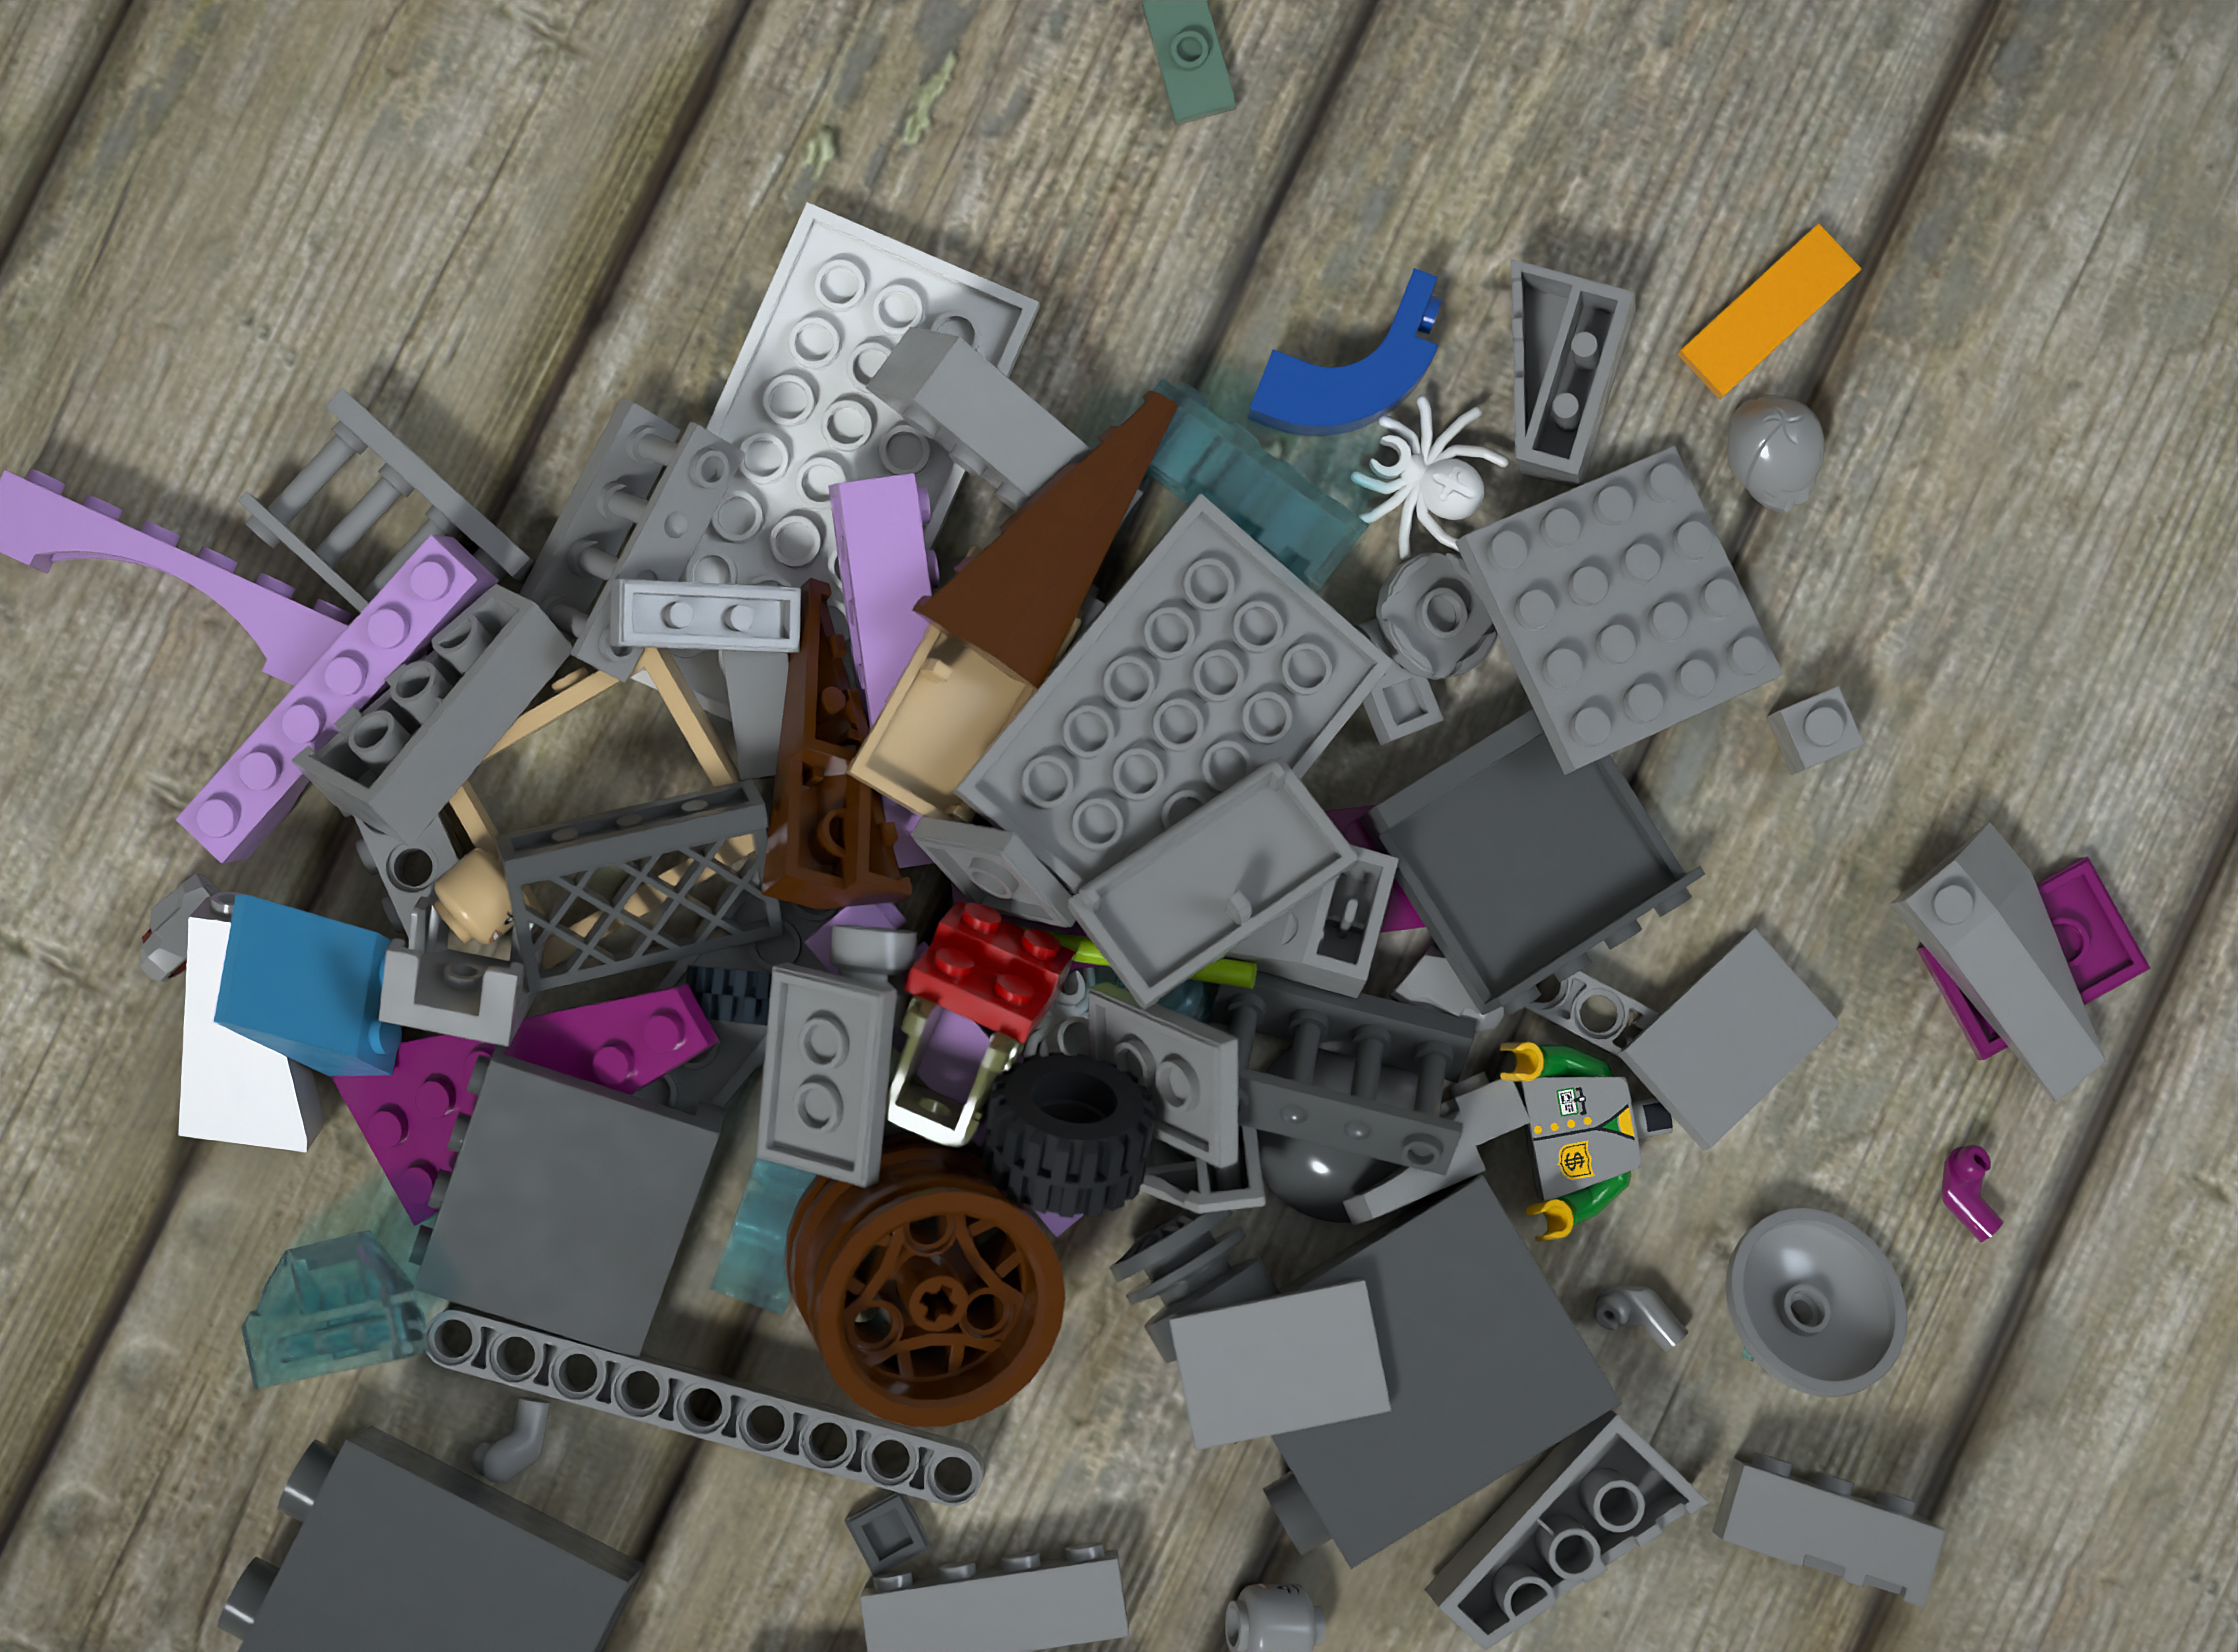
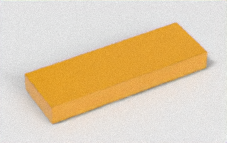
[1677,223,1861,400]

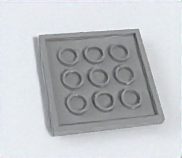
[1455,446,1783,775]

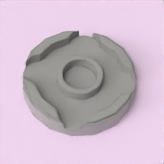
[1376,552,1497,680]

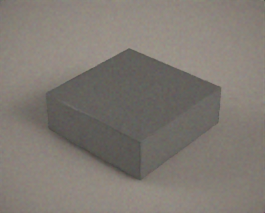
[844,1492,932,1576]

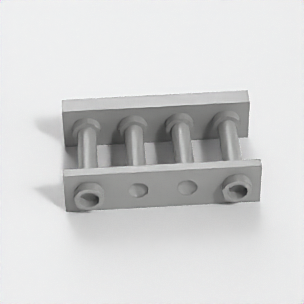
[238,388,535,661]
[519,398,745,683]

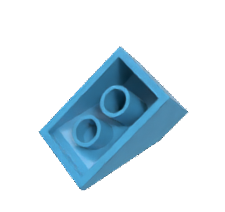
[213,894,405,1076]

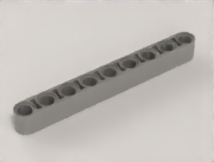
[423,1305,984,1506]

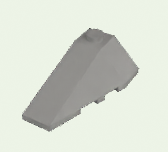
[1889,822,2106,1102]

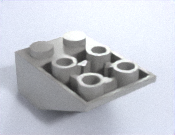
[1222,844,1399,998]

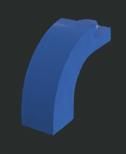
[1248,268,1443,436]

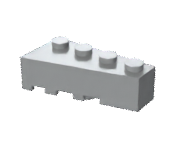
[866,327,1143,523]
[291,584,573,847]
[1425,1410,1709,1651]

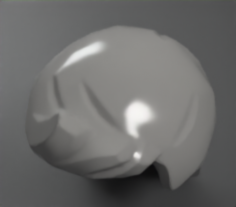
[1727,395,1825,514]

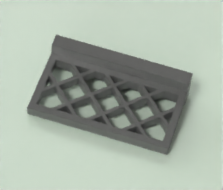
[495,779,784,993]

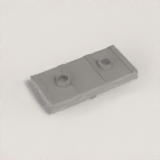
[1067,756,1360,1010]

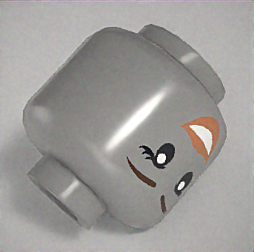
[1225,1584,1325,1652]

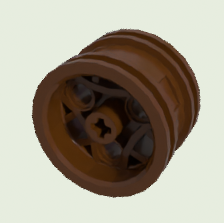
[783,1132,1066,1427]

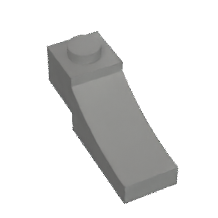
[1343,1071,1531,1226]

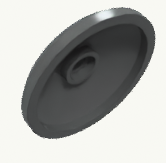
[1256,1046,1419,1223]

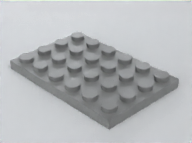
[952,493,1394,895]

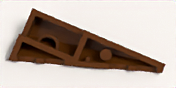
[912,390,1178,689]
[761,578,912,910]

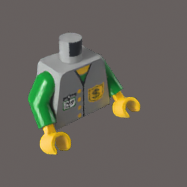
[1500,1042,1673,1242]

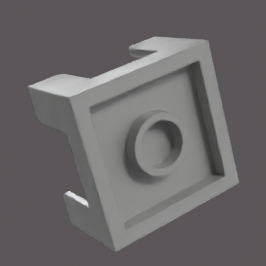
[379,896,545,1047]

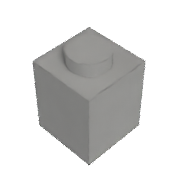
[1767,686,1865,775]

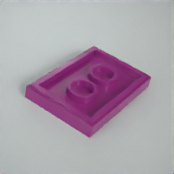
[1917,857,2151,1060]

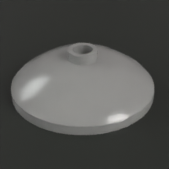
[1726,1208,1907,1398]

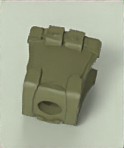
[885,995,1024,1147]

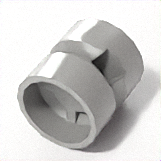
[830,925,917,1026]

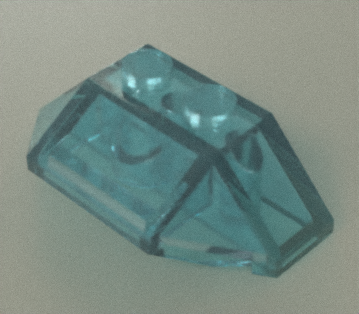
[241,1230,429,1390]

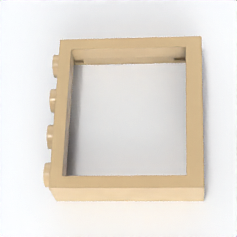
[449,647,769,969]

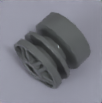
[1109,1209,1280,1364]

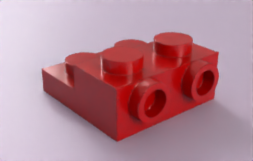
[903,900,1076,1044]

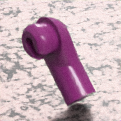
[1941,1145,2004,1243]

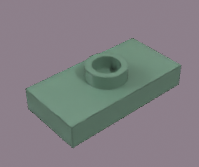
[1142,0,1236,126]

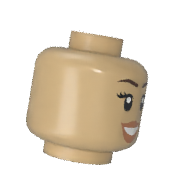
[432,848,531,945]

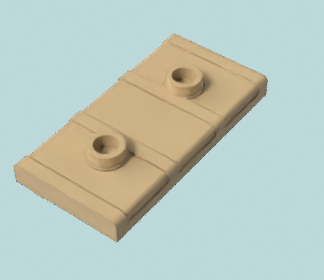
[845,546,1084,825]

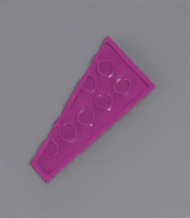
[331,984,719,1226]

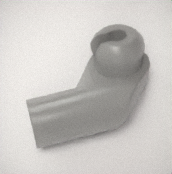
[1593,1285,1689,1352]
[472,1397,551,1482]

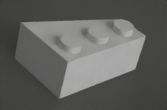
[1511,259,1636,488]
[1712,1452,1946,1608]

